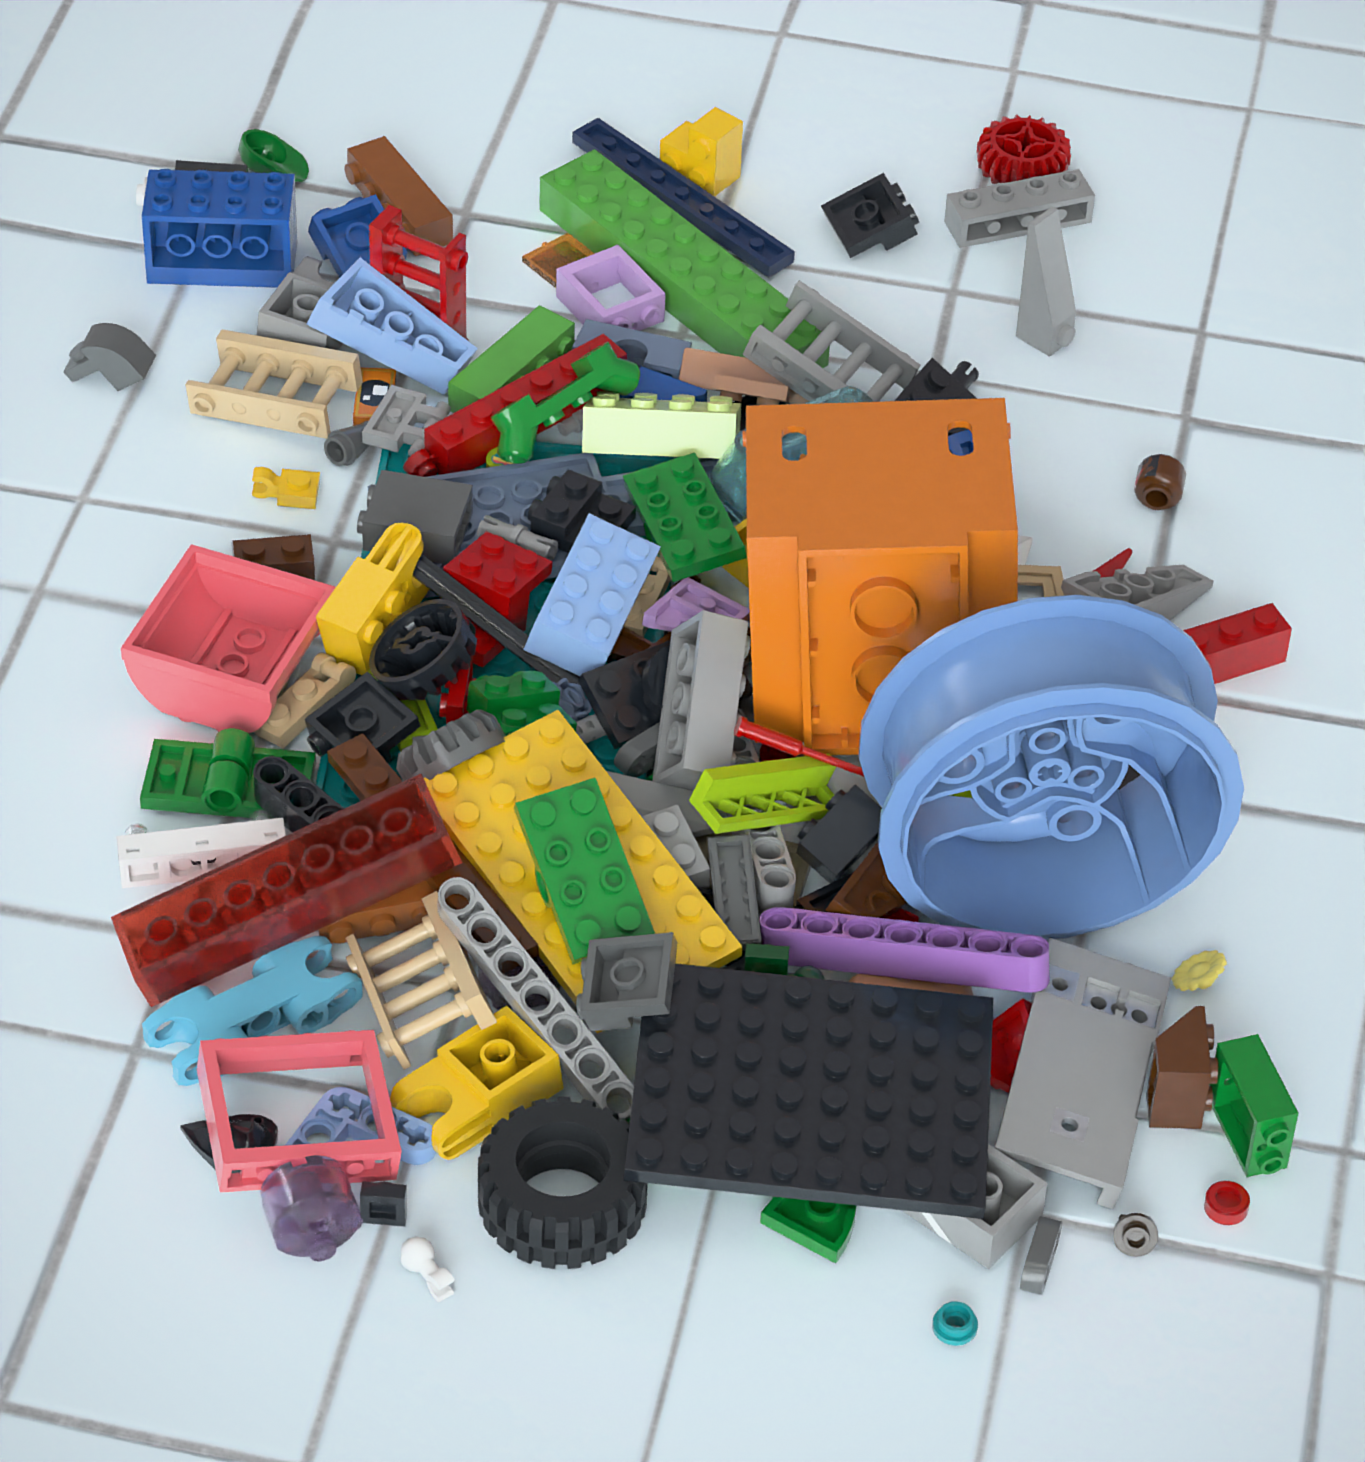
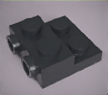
[821,172,920,258]
[527,469,636,553]
[305,672,421,763]

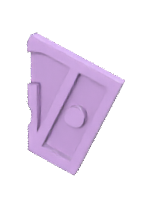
[642,577,750,632]

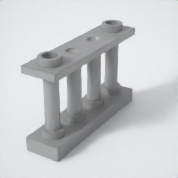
[743,280,921,404]

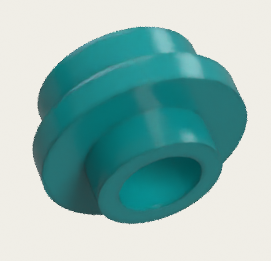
[932,1301,978,1346]

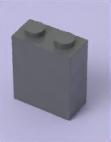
[357,470,473,564]

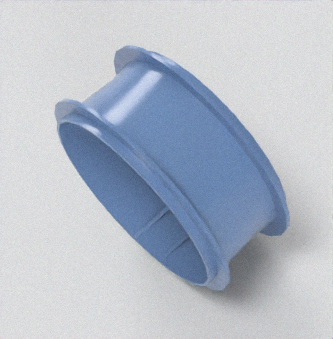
[858,595,1244,939]

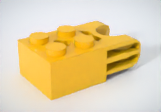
[316,523,429,675]
[390,1005,564,1160]

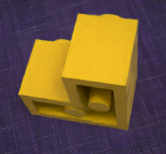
[660,107,743,197]

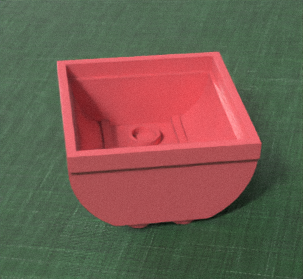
[121,544,336,734]

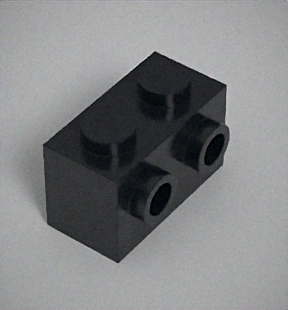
[796,784,882,883]

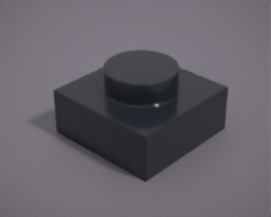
[360,1181,407,1227]

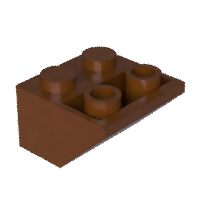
[1146,1006,1218,1129]

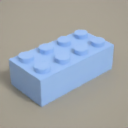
[523,513,661,676]

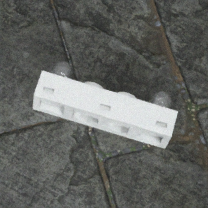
[116,809,288,889]

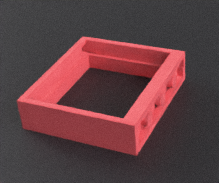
[197,1030,402,1193]

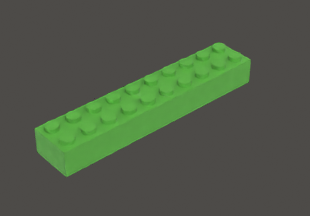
[539,149,830,368]

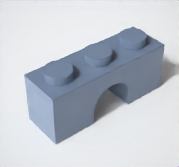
[572,319,692,380]

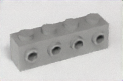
[944,169,1095,248]

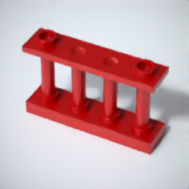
[369,205,469,341]

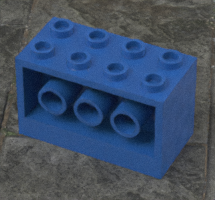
[142,169,298,288]

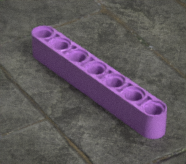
[759,907,1050,992]

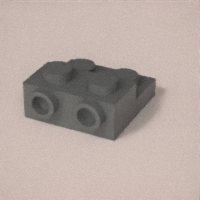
[576,932,678,1031]

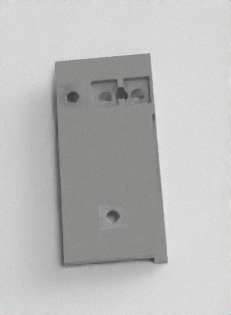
[994,938,1171,1209]

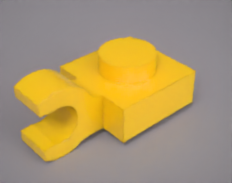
[252,467,320,509]

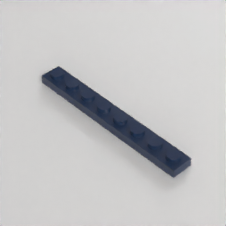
[572,118,795,278]

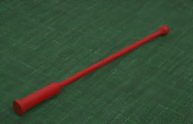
[734,716,864,777]

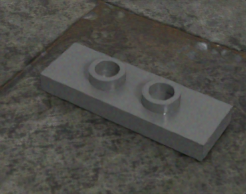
[708,834,761,951]

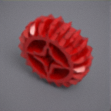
[976,114,1071,184]

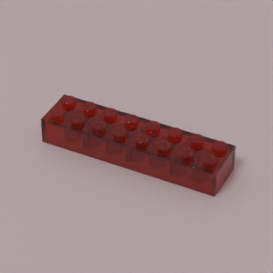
[111,773,463,1007]

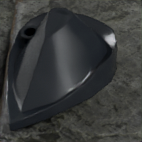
[180,1114,278,1173]

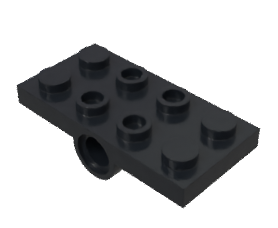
[578,640,753,750]

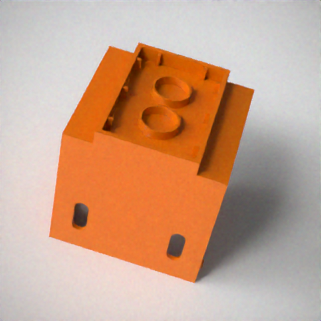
[742,398,1018,756]

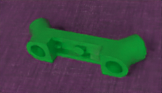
[490,342,640,464]

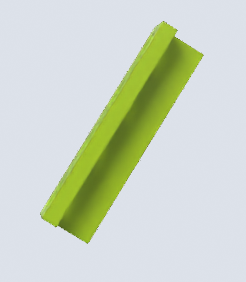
[689,753,836,834]

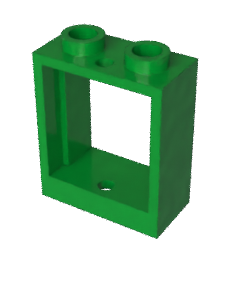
[1210,1034,1299,1178]

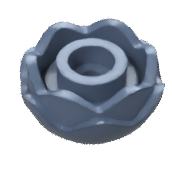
[553,678,592,722]

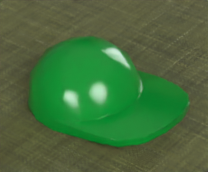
[238,129,309,183]

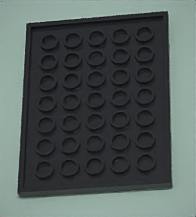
[624,963,994,1219]

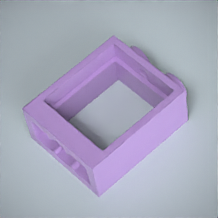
[556,245,665,331]

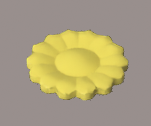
[1171,950,1227,991]

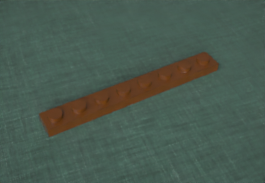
[327,734,539,974]

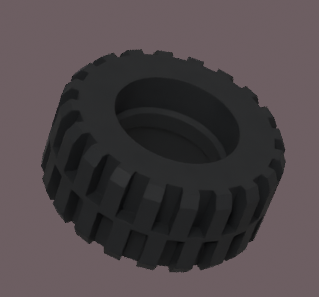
[478,1097,648,1269]

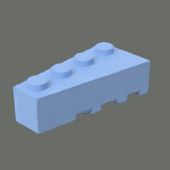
[306,257,478,395]

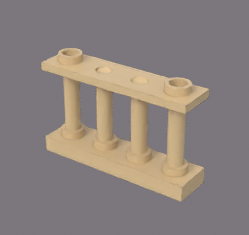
[185,329,363,439]
[345,891,497,1070]

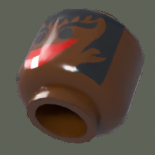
[1134,454,1186,510]

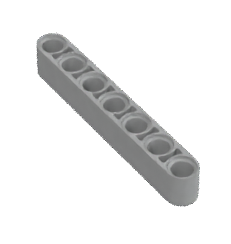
[726,708,796,915]
[437,877,634,1122]

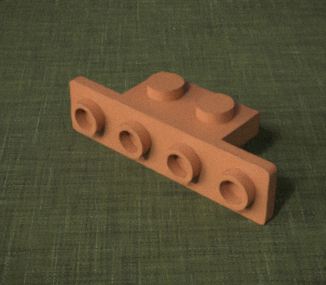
[679,348,812,405]

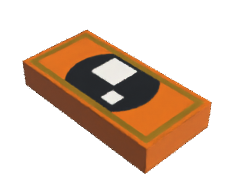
[353,367,396,426]

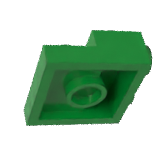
[466,671,577,736]

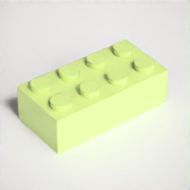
[582,391,741,459]

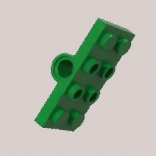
[623,452,747,582]
[140,728,316,819]
[514,778,655,964]

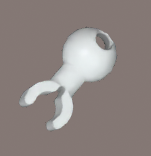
[400,1236,455,1302]

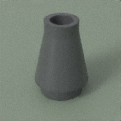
[324,421,370,466]

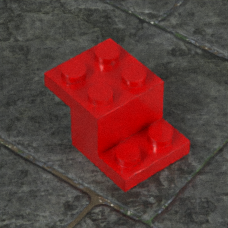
[440,531,553,668]

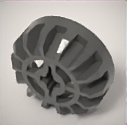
[396,709,506,794]

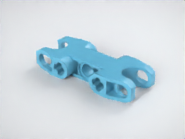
[142,936,363,1086]

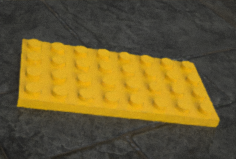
[416,710,742,1034]

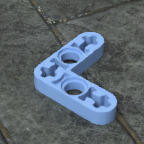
[283,1087,436,1192]

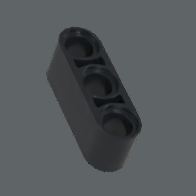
[253,756,350,858]

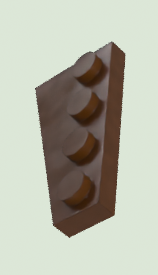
[826,842,908,919]

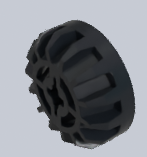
[369,599,477,701]

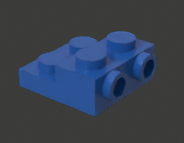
[308,194,408,278]

